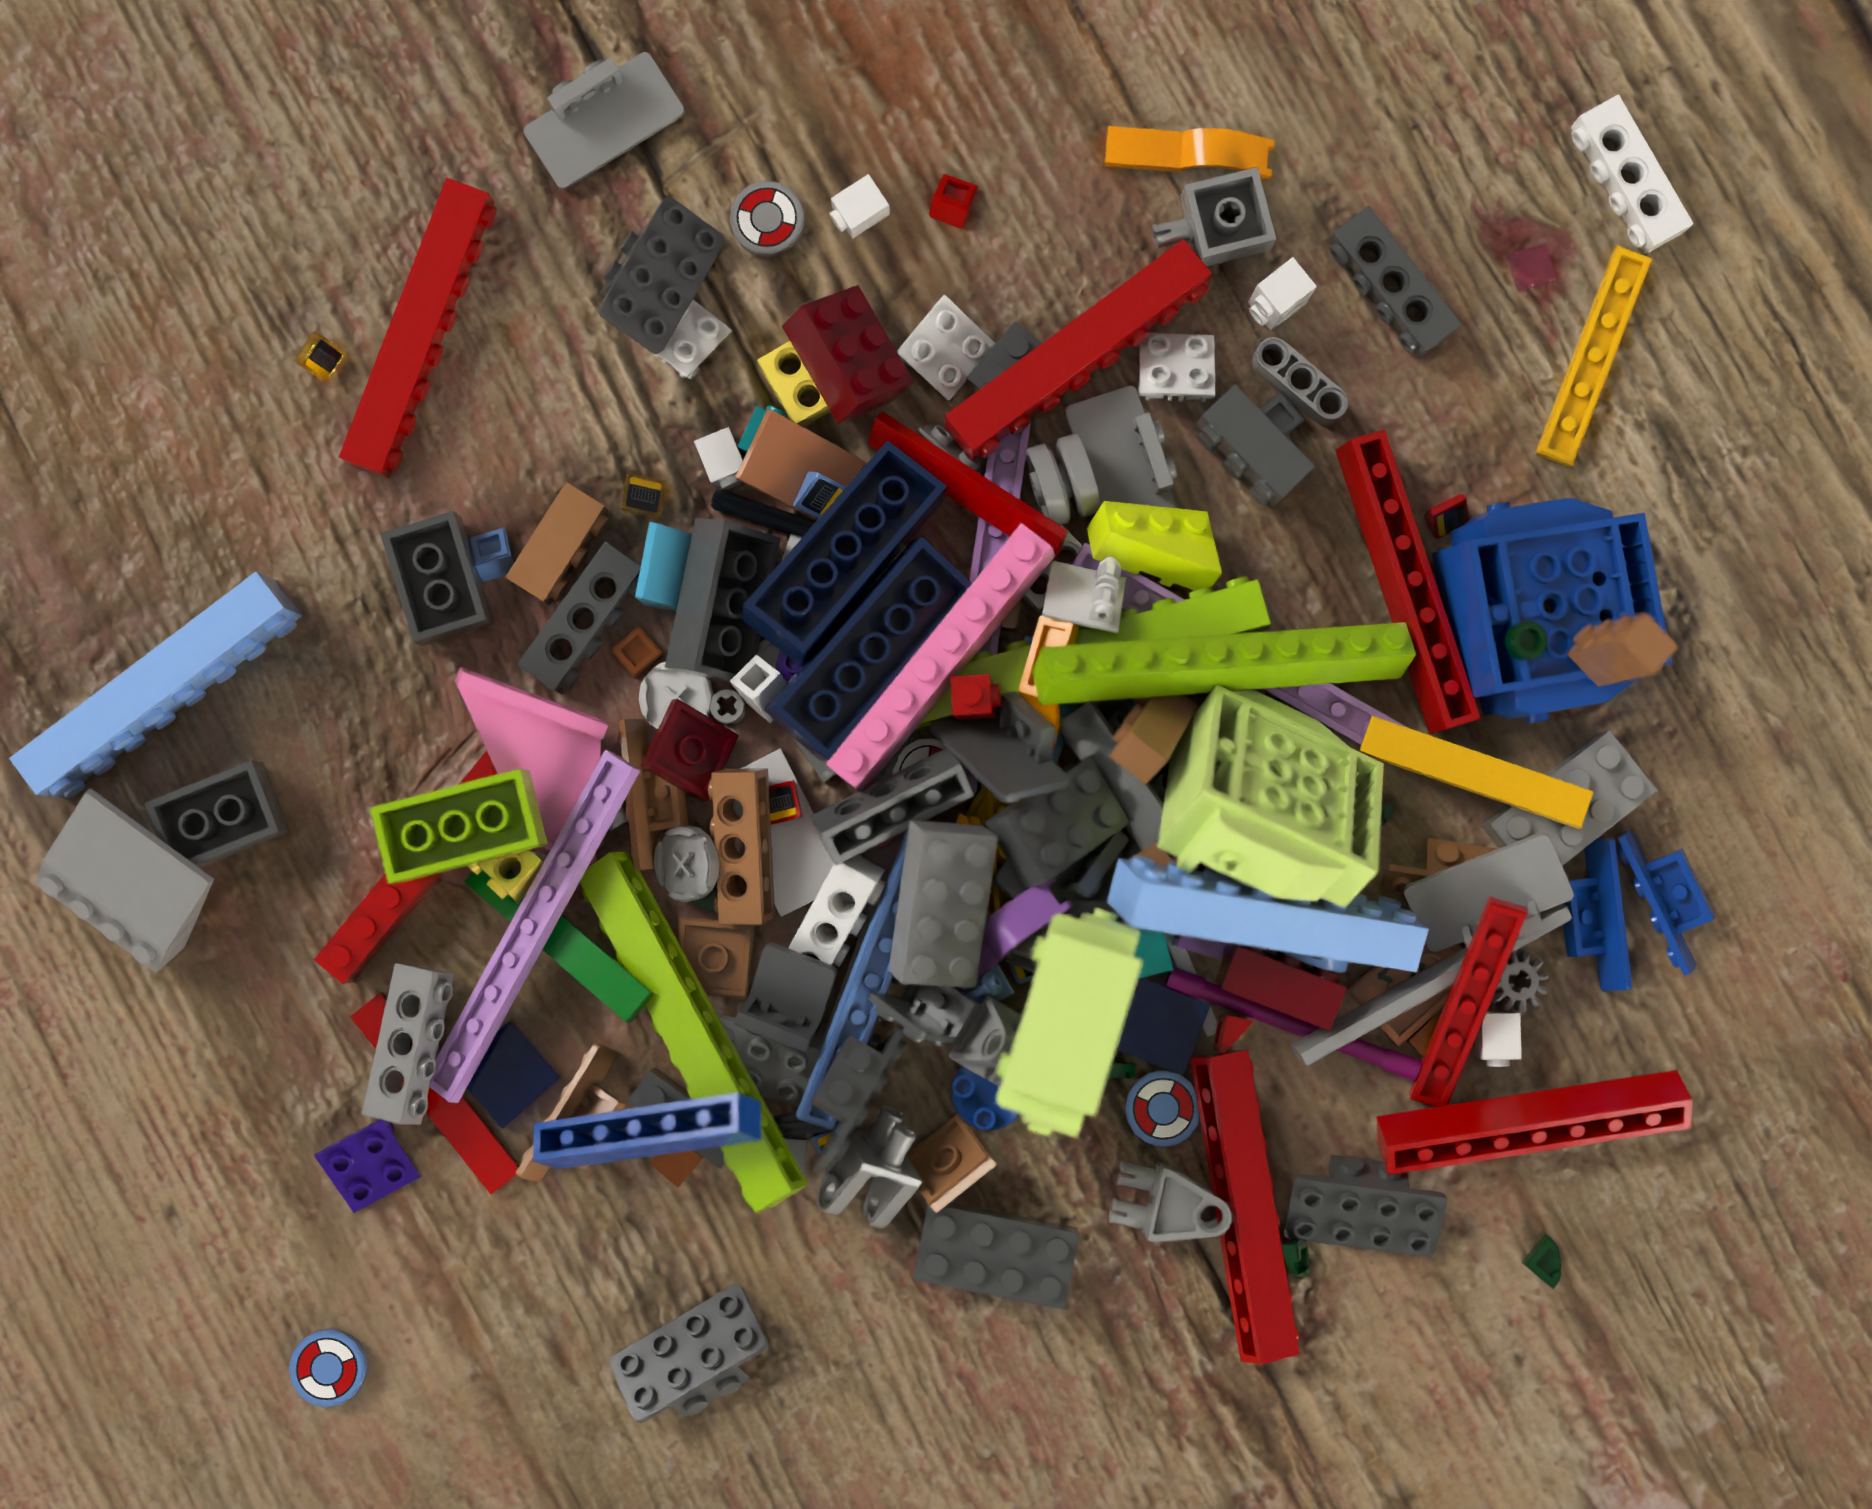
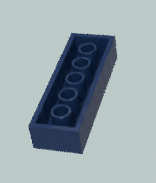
[742,440,947,667]
[764,537,972,761]

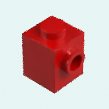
[951,674,1001,720]

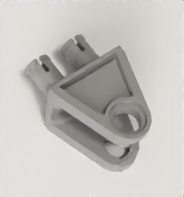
[948,994,1023,1087]
[817,1105,922,1229]
[1108,1160,1232,1242]

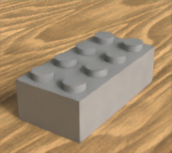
[1481,730,1658,865]
[889,820,998,988]

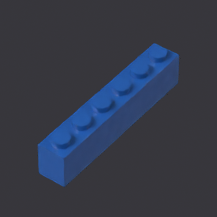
[533,1093,761,1169]

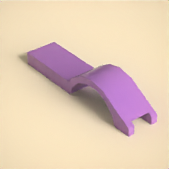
[958,878,1074,991]

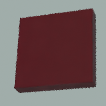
[641,698,739,802]

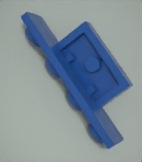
[1617,829,1716,976]
[1563,838,1632,991]

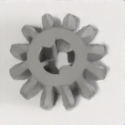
[1491,950,1549,1013]

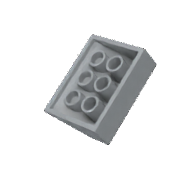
[35,788,214,973]

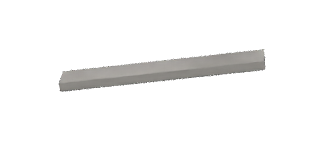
[1290,904,1572,1065]

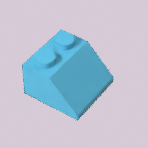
[635,522,692,611]

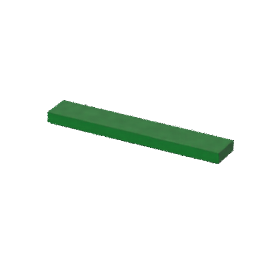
[464,870,653,1023]

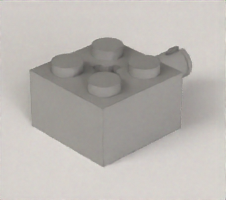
[1152,167,1276,266]

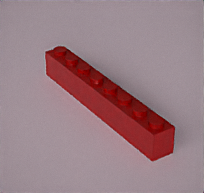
[339,177,496,479]
[945,239,1212,461]
[1335,429,1481,735]
[313,750,498,984]
[1190,1049,1300,1365]
[1376,1070,1692,1175]

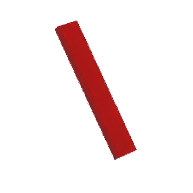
[868,411,1068,563]
[1409,896,1528,1107]
[350,992,520,1195]

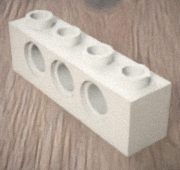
[1571,94,1694,255]
[788,854,885,967]

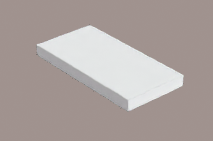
[733,748,834,917]

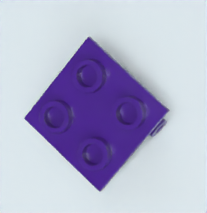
[314,1119,421,1213]

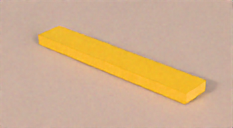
[1535,245,1652,468]
[1359,716,1594,829]

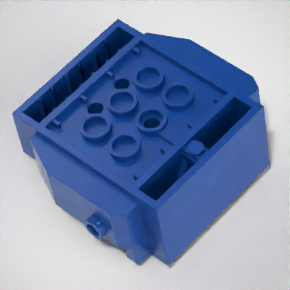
[1432,498,1672,724]

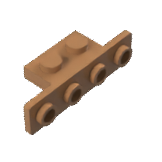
[618,719,689,871]
[1381,838,1497,895]
[516,1043,626,1182]

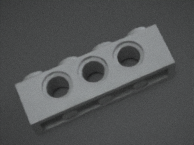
[362,963,454,1125]

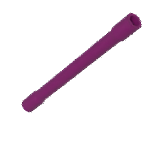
[1165,966,1422,1082]

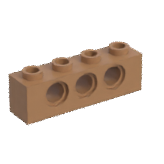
[708,768,775,925]

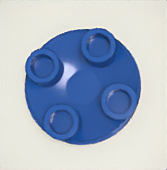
[952,1065,1020,1130]

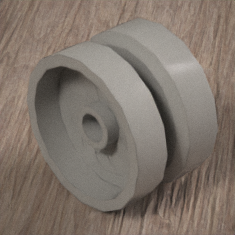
[1025,433,1101,525]

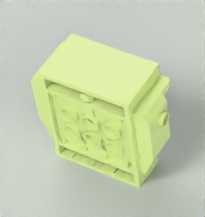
[1157,685,1384,908]
[996,908,1143,1137]

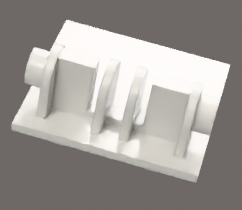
[897,295,996,401]
[638,300,732,380]
[1138,333,1215,402]
[1042,557,1126,633]

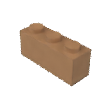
[505,482,609,605]
[1567,613,1679,686]
[1109,694,1199,785]

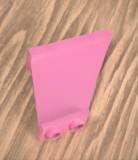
[455,667,608,865]

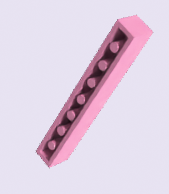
[826,523,1055,791]

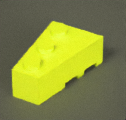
[1087,501,1222,591]

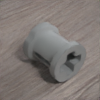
[710,689,746,725]

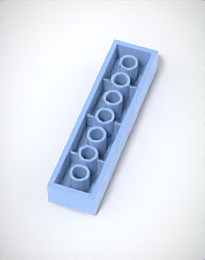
[9,571,303,799]
[1107,856,1429,972]

